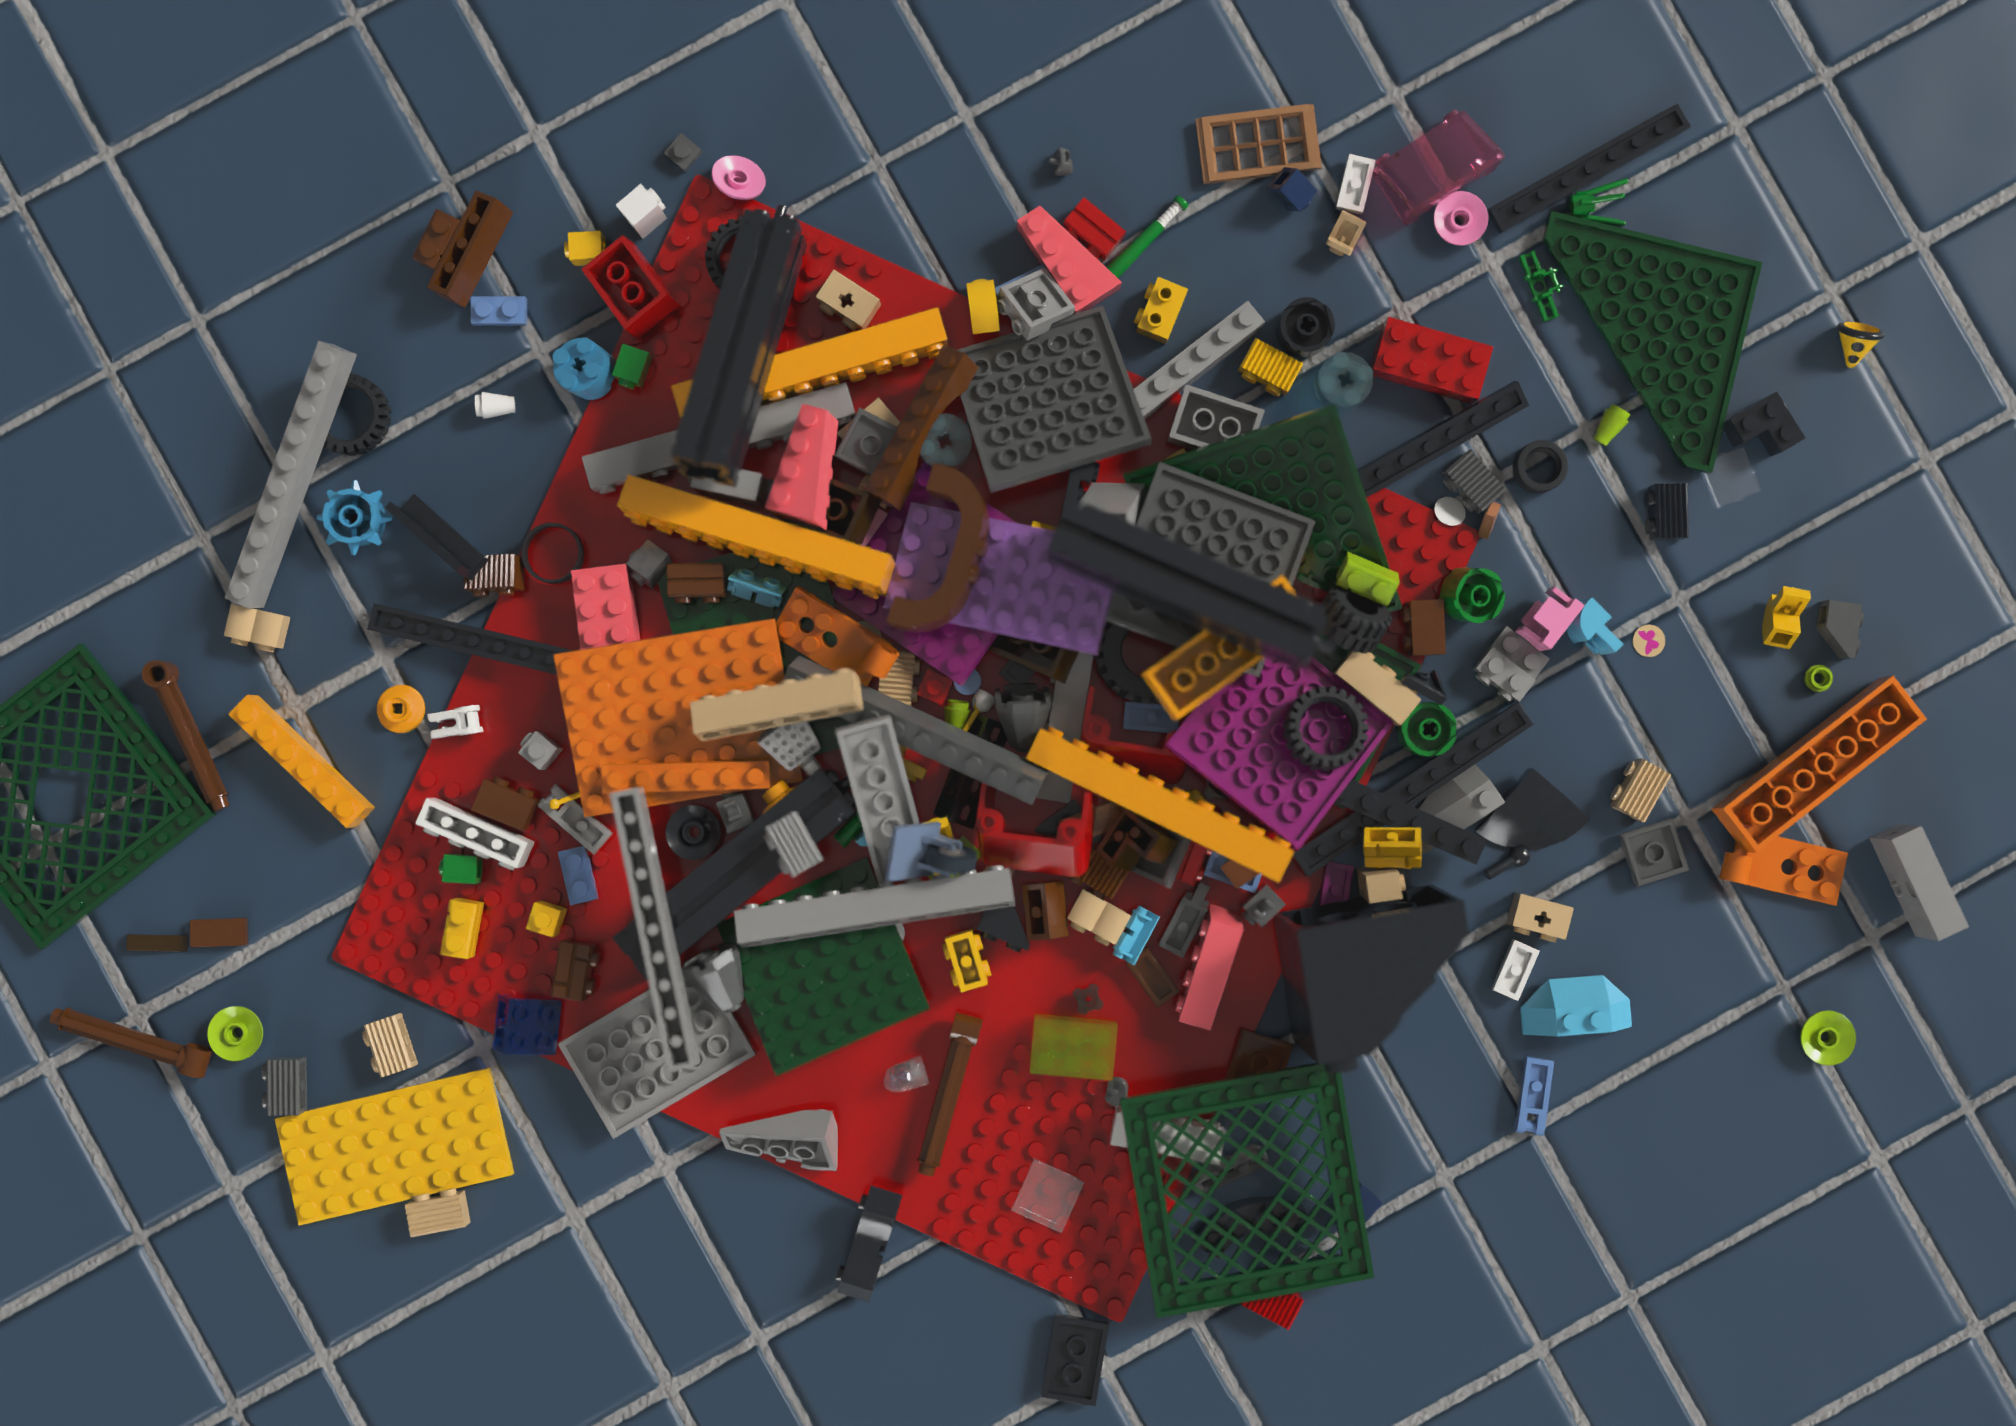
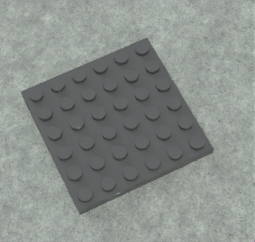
[958,306,1152,493]
[1106,462,1315,678]

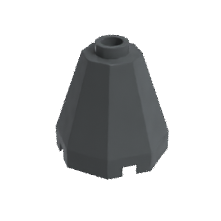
[994,683,1051,752]
[681,942,745,1013]

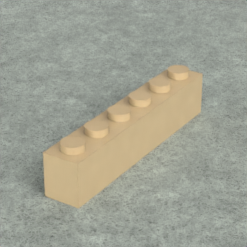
[690,669,864,742]

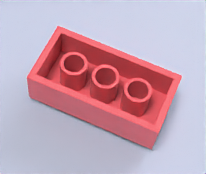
[571,564,640,650]

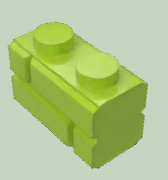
[1336,552,1399,606]

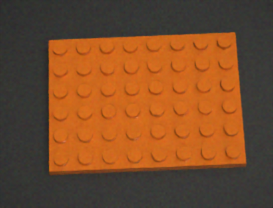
[554,618,803,817]

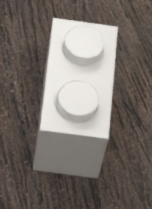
[616,184,667,239]

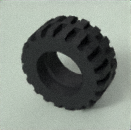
[1094,621,1177,704]

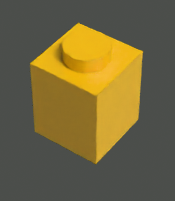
[564,231,606,266]
[526,900,567,937]

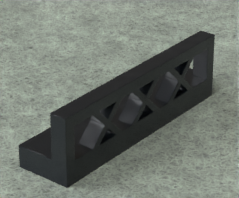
[385,494,489,580]
[933,712,1007,829]

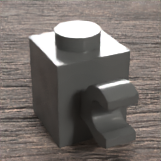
[716,792,756,833]
[1240,883,1286,927]

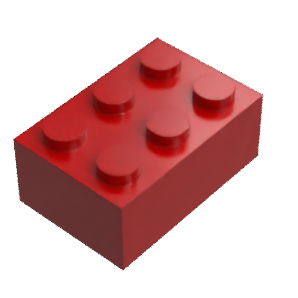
[581,235,680,339]

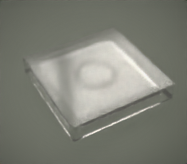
[1012,1159,1084,1233]

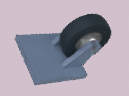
[885,822,977,881]

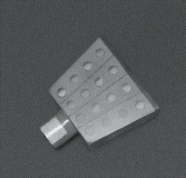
[757,721,822,776]

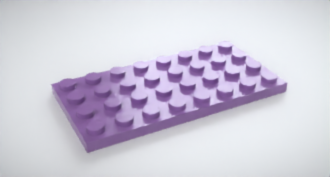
[884,502,1114,655]

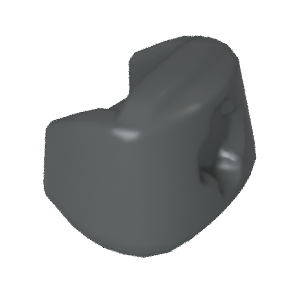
[1049,147,1073,176]
[1105,1077,1129,1106]

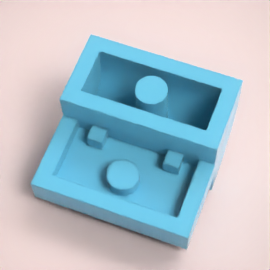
[1566,597,1624,655]

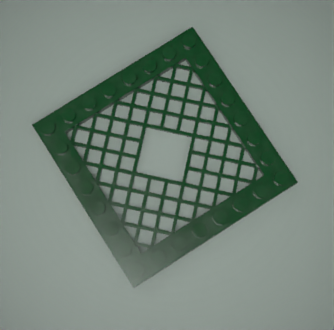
[0,643,217,950]
[1119,1063,1374,1318]

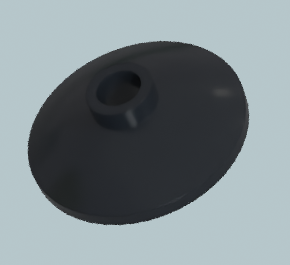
[666,805,721,860]

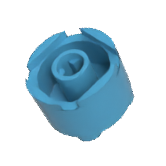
[553,337,616,400]

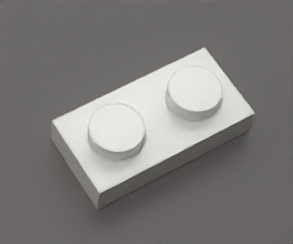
[1335,154,1376,215]
[1491,939,1540,1001]

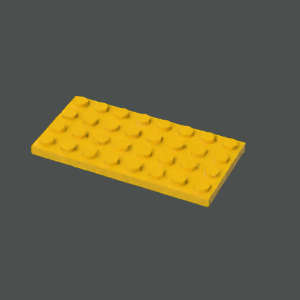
[275,1067,514,1226]

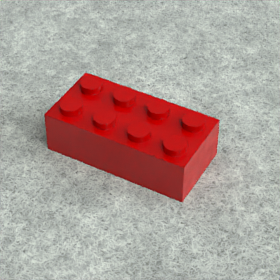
[1368,317,1494,404]

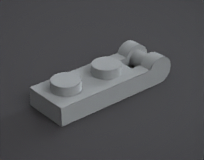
[537,783,613,854]

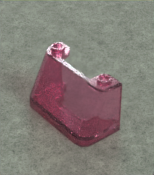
[1372,109,1506,227]

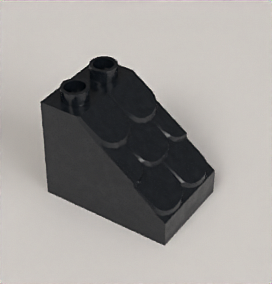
[1273,884,1469,1073]

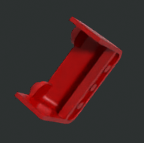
[1080,686,1195,784]
[976,782,1098,877]

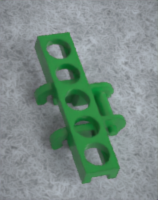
[1518,251,1564,323]

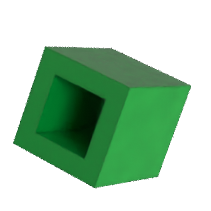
[612,344,653,390]
[439,853,483,884]

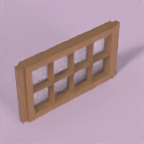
[1195,104,1322,184]

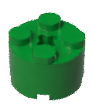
[1439,567,1505,623]
[1396,702,1457,757]

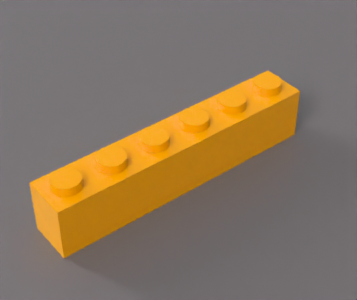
[228,694,375,828]

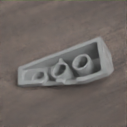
[1418,764,1505,855]
[719,1109,838,1171]

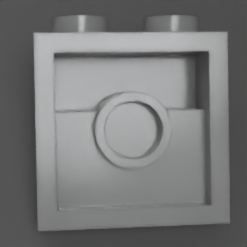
[997,268,1075,340]
[1472,626,1550,703]

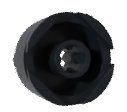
[1276,297,1335,358]

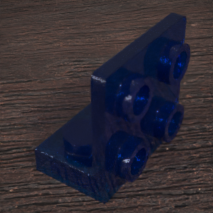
[492,994,562,1055]

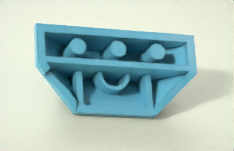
[1520,975,1632,1036]

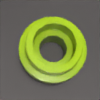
[1804,665,1833,692]

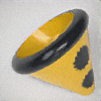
[1837,322,1885,368]

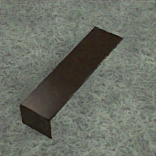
[126,933,188,952]

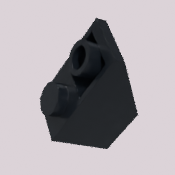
[977,906,1030,952]

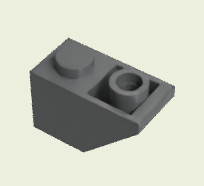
[1816,600,1864,660]

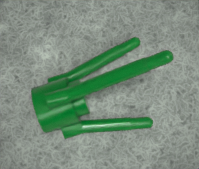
[1569,178,1629,226]

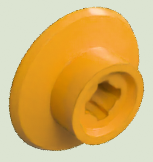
[377,685,425,733]
[762,780,799,814]

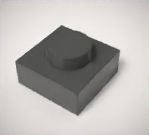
[664,133,703,173]

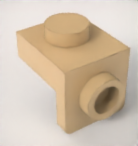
[1326,210,1367,256]

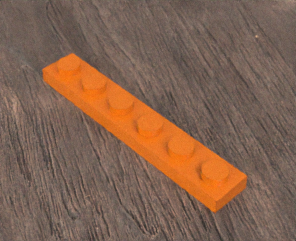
[601,759,771,793]

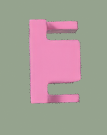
[1515,586,1584,651]

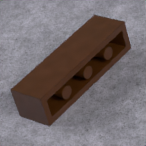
[427,190,513,308]

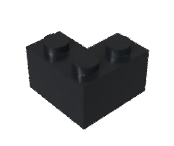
[1723,392,1805,457]

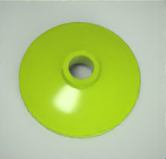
[207,1006,263,1061]
[1800,1010,1856,1066]

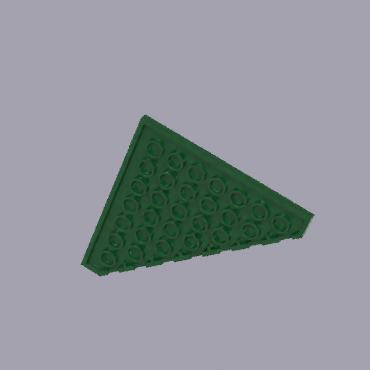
[1543,211,1763,474]
[1123,403,1403,612]

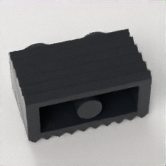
[1644,483,1689,541]

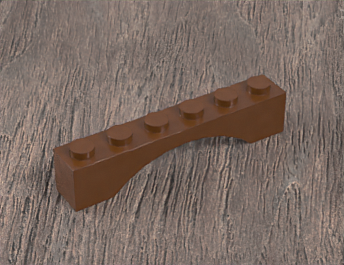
[864,345,979,511]

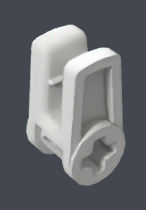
[427,705,484,739]

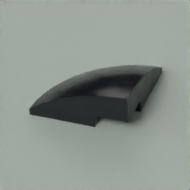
[1474,768,1590,850]

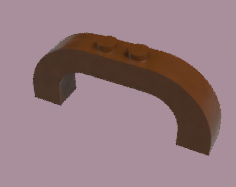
[887,463,989,632]

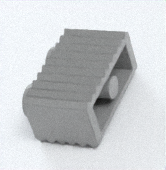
[764,811,824,877]

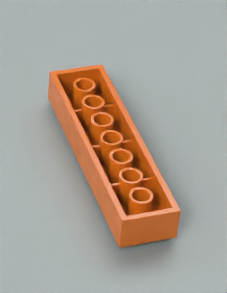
[1711,675,1927,853]

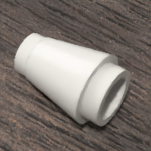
[475,392,515,419]

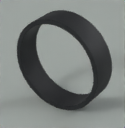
[521,523,585,584]

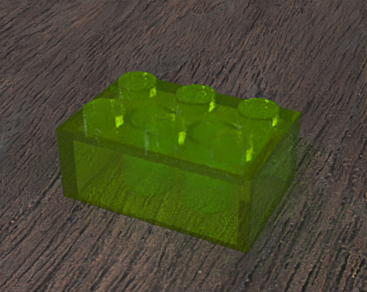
[1030,1014,1118,1081]

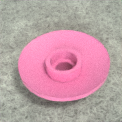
[712,156,766,200]
[1434,191,1488,246]

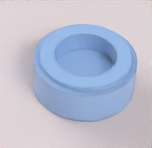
[954,670,981,695]

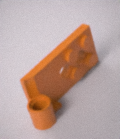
[776,586,899,686]
[1719,836,1848,906]

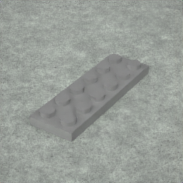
[835,714,920,884]

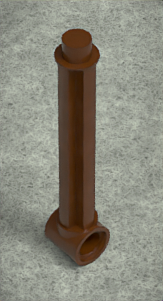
[142,660,230,812]
[50,1007,213,1078]
[917,1012,983,1176]

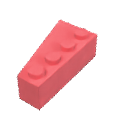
[1017,206,1122,315]
[765,404,838,530]
[1175,904,1243,1031]

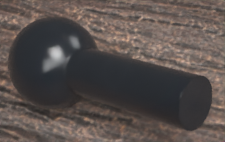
[1484,846,1530,880]

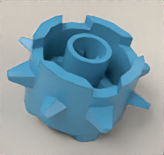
[316,480,392,555]

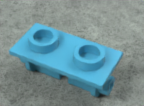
[727,569,787,609]
[1113,905,1160,965]

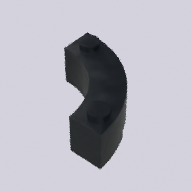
[835,1185,902,1302]
[1192,1196,1307,1259]

